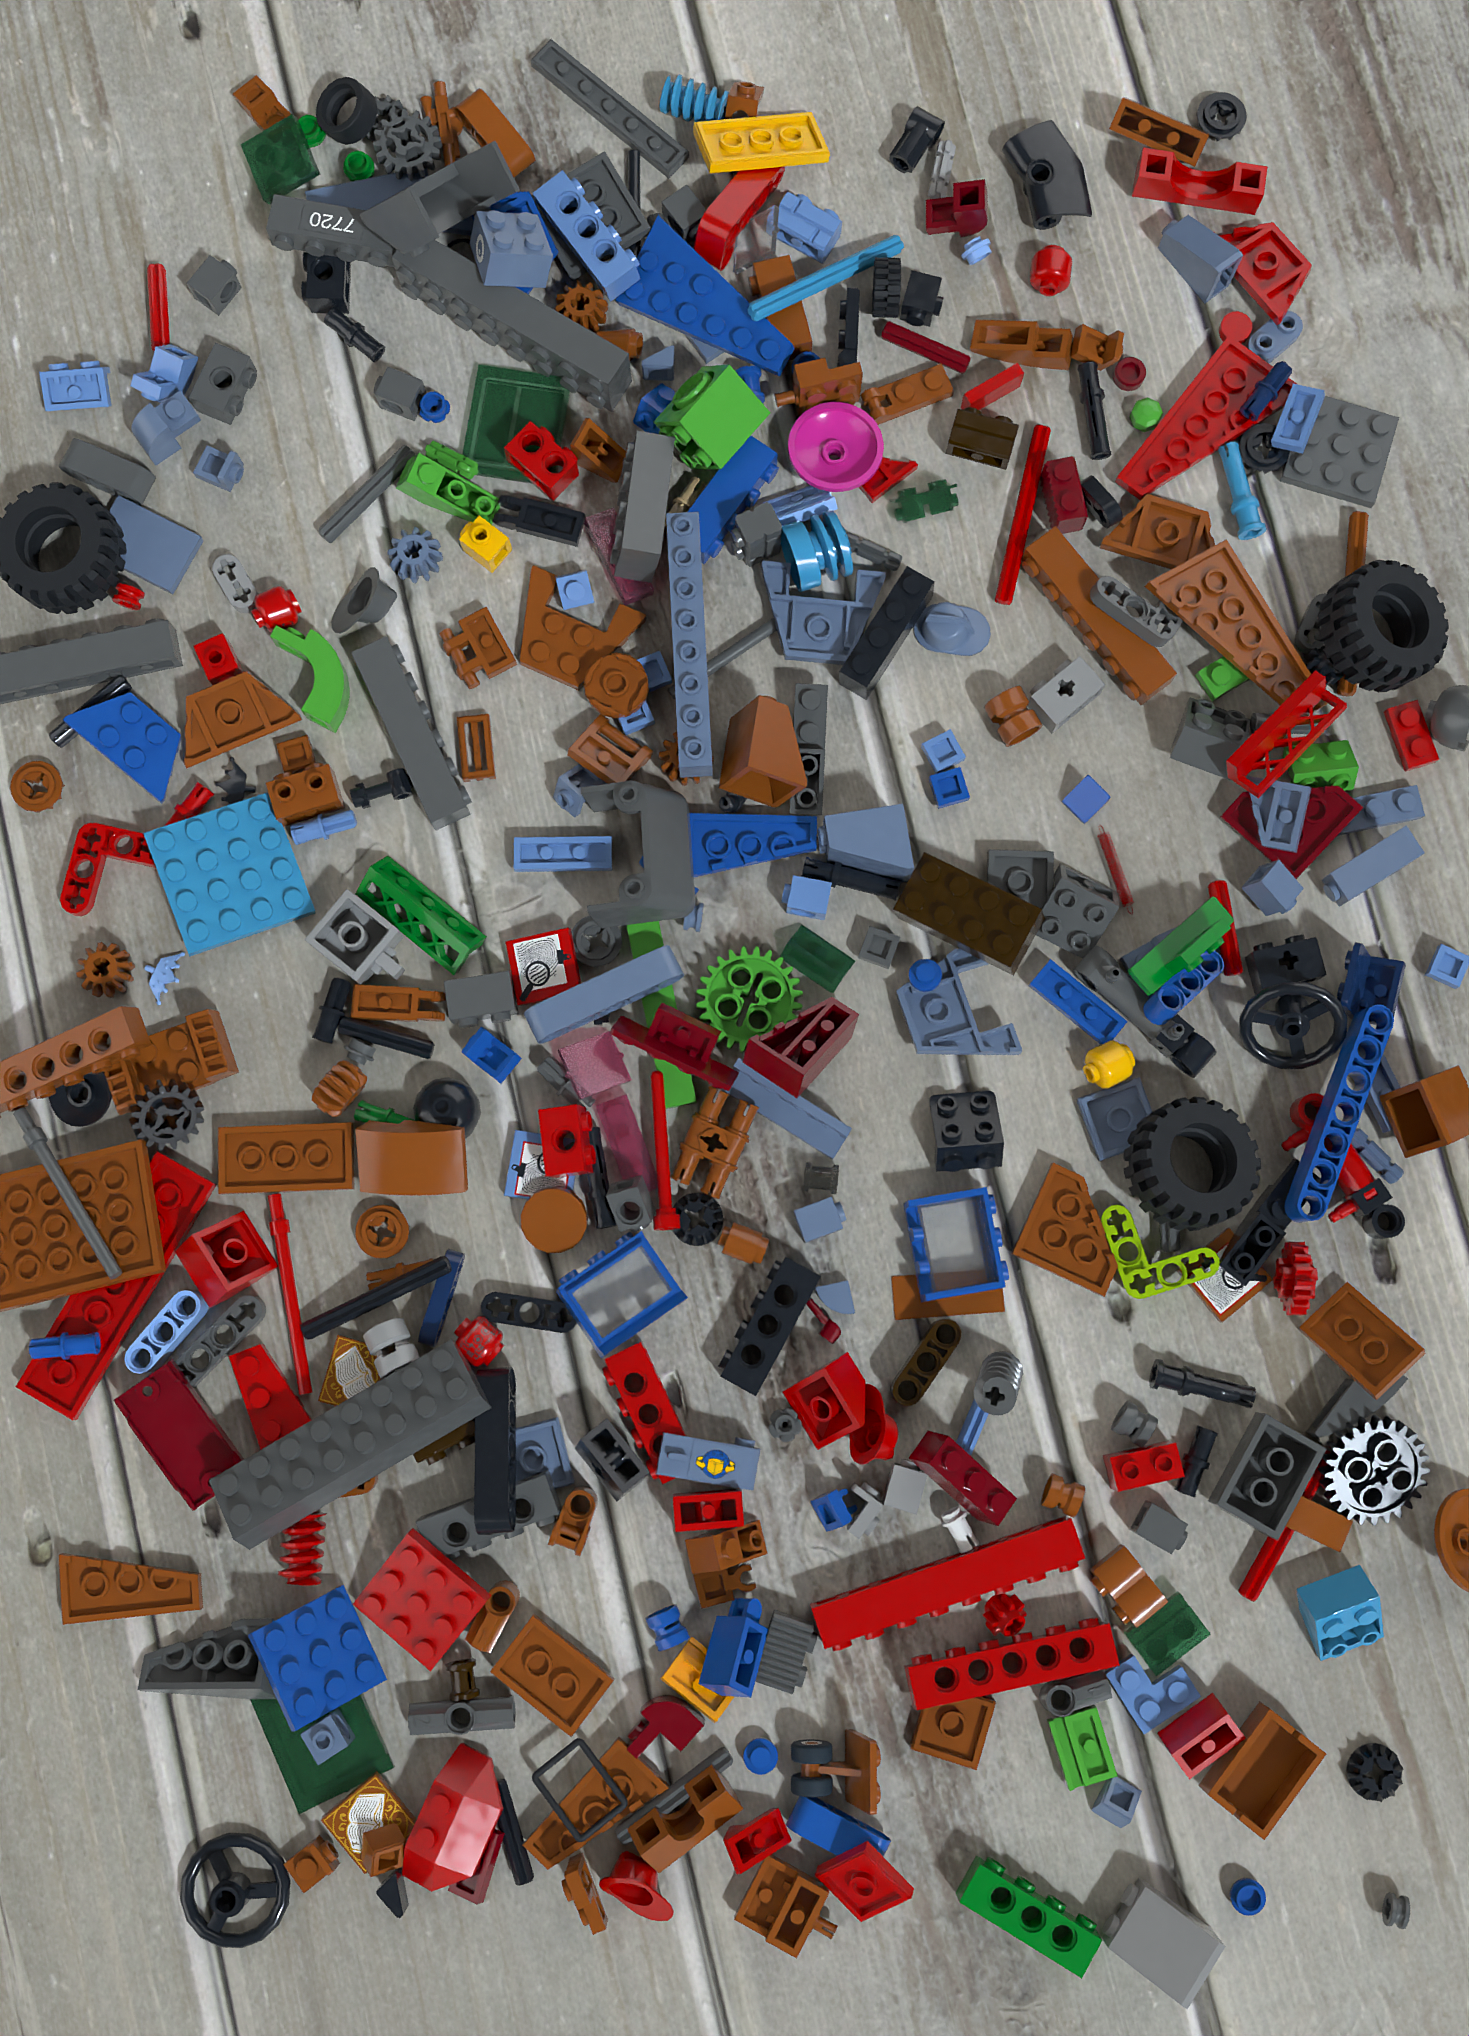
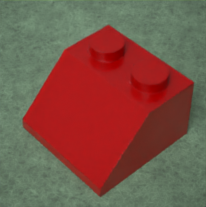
[175,1211,279,1308]

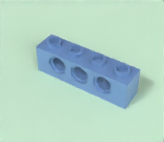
[532,170,641,302]

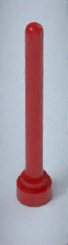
[650,1070,680,1231]

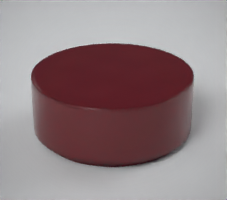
[1113,357,1146,391]

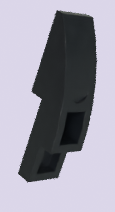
[1219,1159,1321,1286]

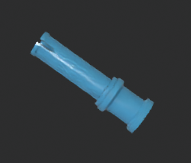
[1218,442,1267,540]

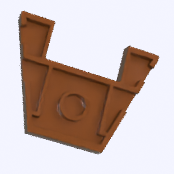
[520,565,647,691]

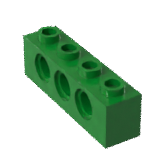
[955,1856,1103,1979]

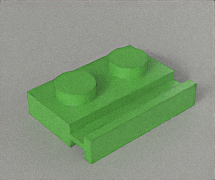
[1047,1705,1118,1791]

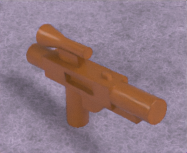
[420,81,464,166]

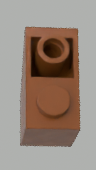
[685,1520,768,1574]

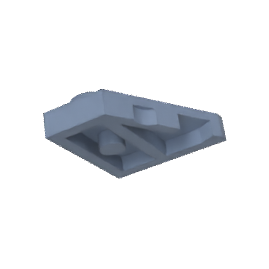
[1246,776,1312,853]

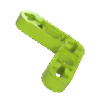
[1101,1204,1220,1299]

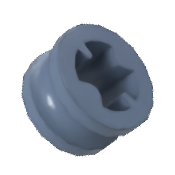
[683,903,704,932]

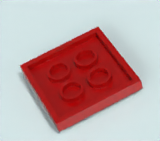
[353,1528,492,1672]

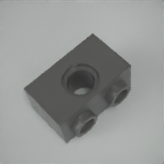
[189,343,257,425]

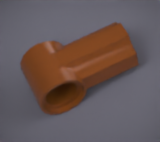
[464,1580,520,1653]

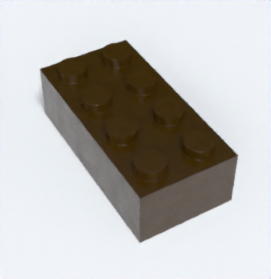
[893,852,1045,976]

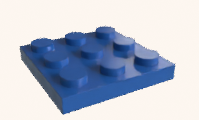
[248,1585,387,1732]

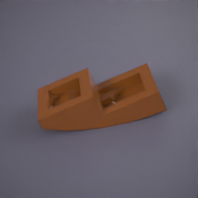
[233,75,297,145]
[1285,1496,1353,1552]

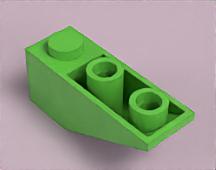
[396,453,500,525]

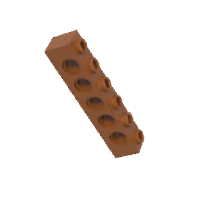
[0,1006,151,1118]

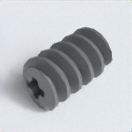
[974,1351,1023,1415]

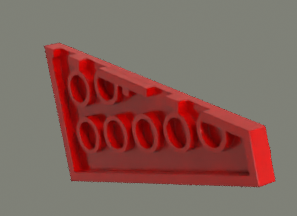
[1115,335,1297,500]

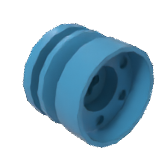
[781,509,853,592]

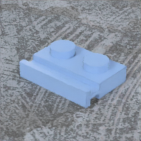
[764,486,838,526]

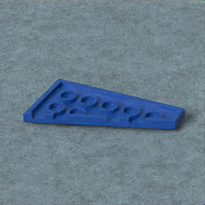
[616,215,795,377]

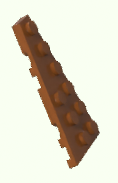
[1144,539,1328,716]

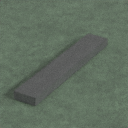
[531,39,689,179]

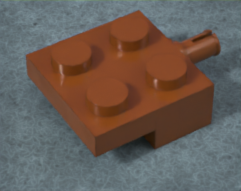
[774,358,863,416]
[734,1854,838,1959]

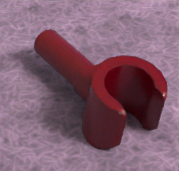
[806,1299,841,1344]

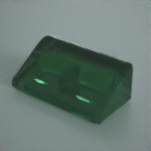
[780,925,855,993]

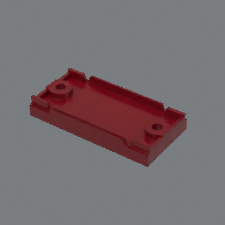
[113,1359,244,1511]

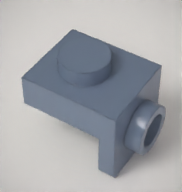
[193,445,244,492]

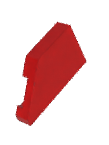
[859,457,918,503]

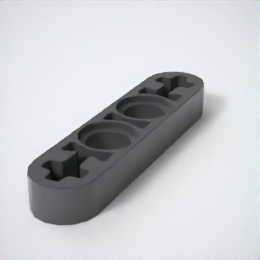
[175,1295,266,1388]

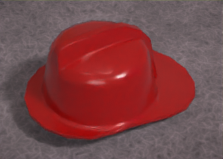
[849,1384,899,1465]
[599,1851,674,1921]

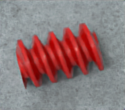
[278,1512,327,1586]

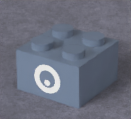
[470,210,553,288]

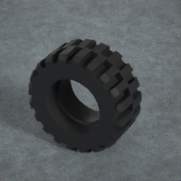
[0,482,127,614]
[1318,560,1449,692]
[1123,1096,1261,1231]

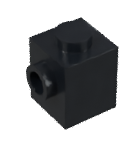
[900,270,944,327]

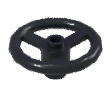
[1239,982,1348,1069]
[180,1833,291,1948]

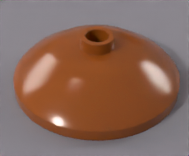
[1434,1488,1469,1592]

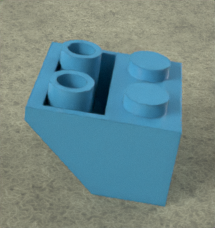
[1296,1565,1384,1661]

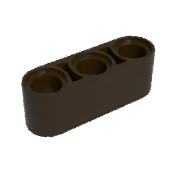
[890,1319,961,1406]

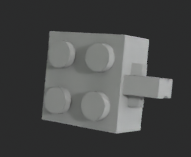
[304,889,405,985]

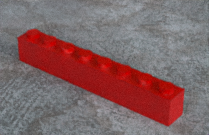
[810,1515,1086,1651]

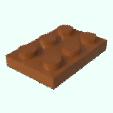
[1299,1282,1426,1400]
[490,1614,615,1737]

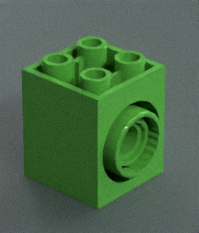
[654,364,770,469]

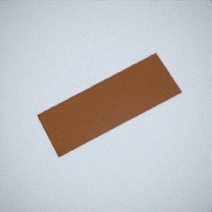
[891,1269,1005,1320]

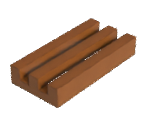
[457,714,496,782]

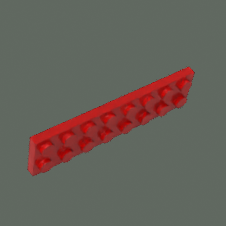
[15,1151,217,1421]

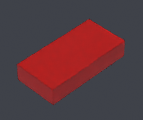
[961,363,1024,410]

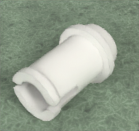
[941,1506,980,1553]

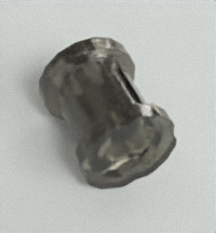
[803,1162,839,1195]

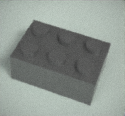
[1208,1412,1326,1540]

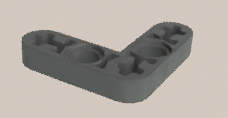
[1090,576,1183,647]

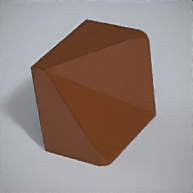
[361,1823,406,1877]

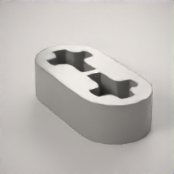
[212,554,258,613]

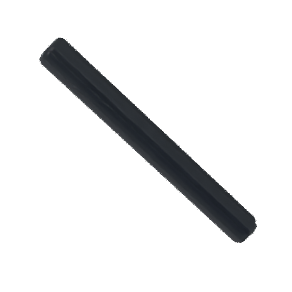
[300,1256,452,1340]

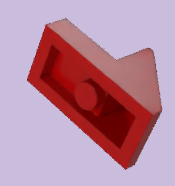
[723,1808,792,1875]

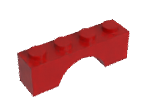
[1132,148,1268,215]

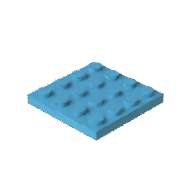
[143,792,316,957]

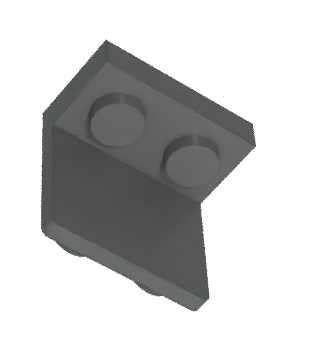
[1036,864,1120,958]

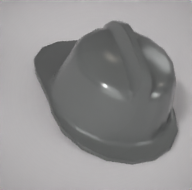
[331,567,397,633]

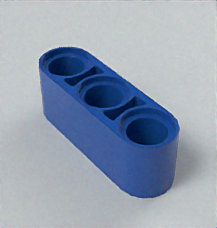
[1143,951,1224,1025]
[786,1796,891,1857]

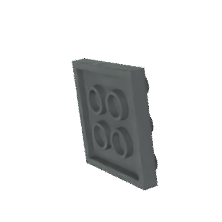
[532,151,651,281]
[1280,396,1399,508]

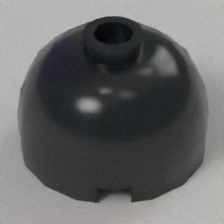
[413,1077,481,1138]

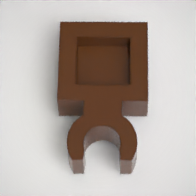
[693,1564,756,1609]

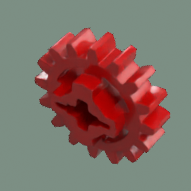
[1273,1241,1318,1316]

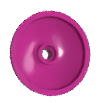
[788,402,884,492]

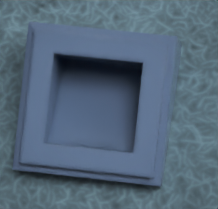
[642,345,675,381]
[1092,1777,1142,1828]

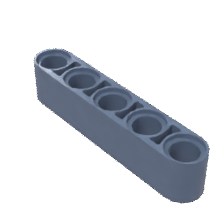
[524,945,684,1044]

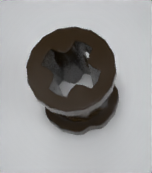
[445,1658,480,1701]

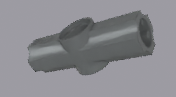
[408,1696,516,1735]

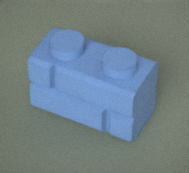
[769,192,842,264]

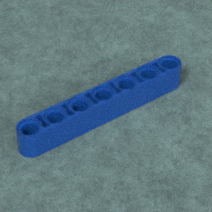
[1284,1005,1394,1223]

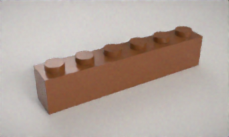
[1022,526,1177,705]

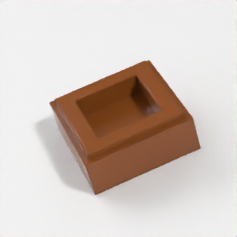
[276,735,316,774]

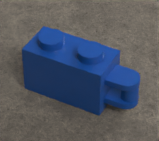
[698,1598,769,1698]

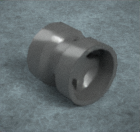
[1111,1401,1158,1448]

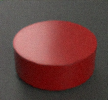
[1219,311,1252,344]

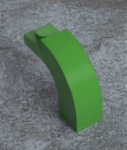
[270,625,350,733]

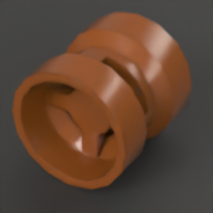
[1041,1473,1085,1518]

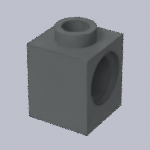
[661,185,706,243]
[186,255,242,316]
[374,366,427,421]
[606,1175,656,1232]
[1129,1500,1188,1554]

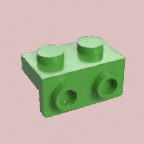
[1282,740,1359,791]

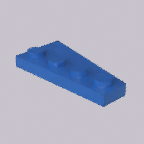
[690,813,817,877]

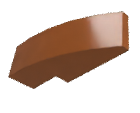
[970,320,1074,370]

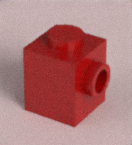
[193,633,243,685]

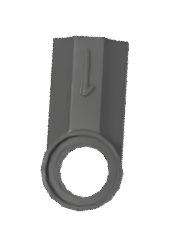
[1039,1670,1112,1717]

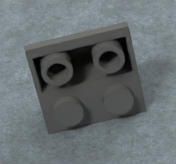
[1170,697,1251,780]

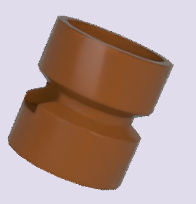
[984,686,1043,747]

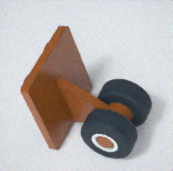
[791,1729,881,1815]

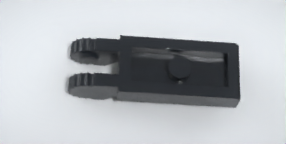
[837,288,860,367]
[492,495,586,547]

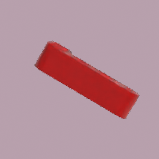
[694,167,785,271]

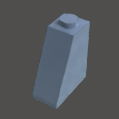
[1158,215,1243,304]
[1322,825,1425,907]

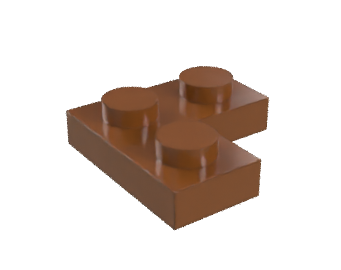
[561,1852,608,1935]

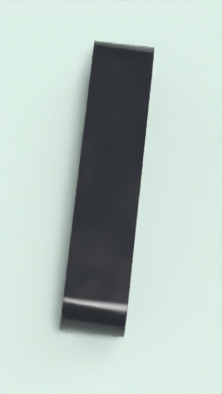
[474,1367,516,1535]

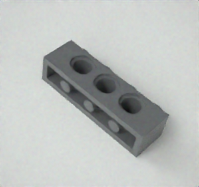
[416,1469,562,1560]

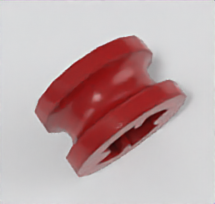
[112,583,145,610]

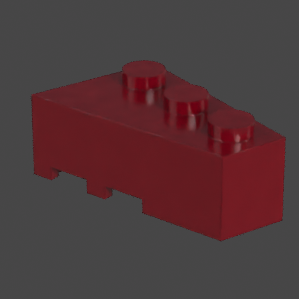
[743,997,859,1098]

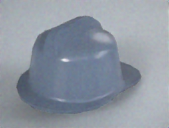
[914,602,991,656]

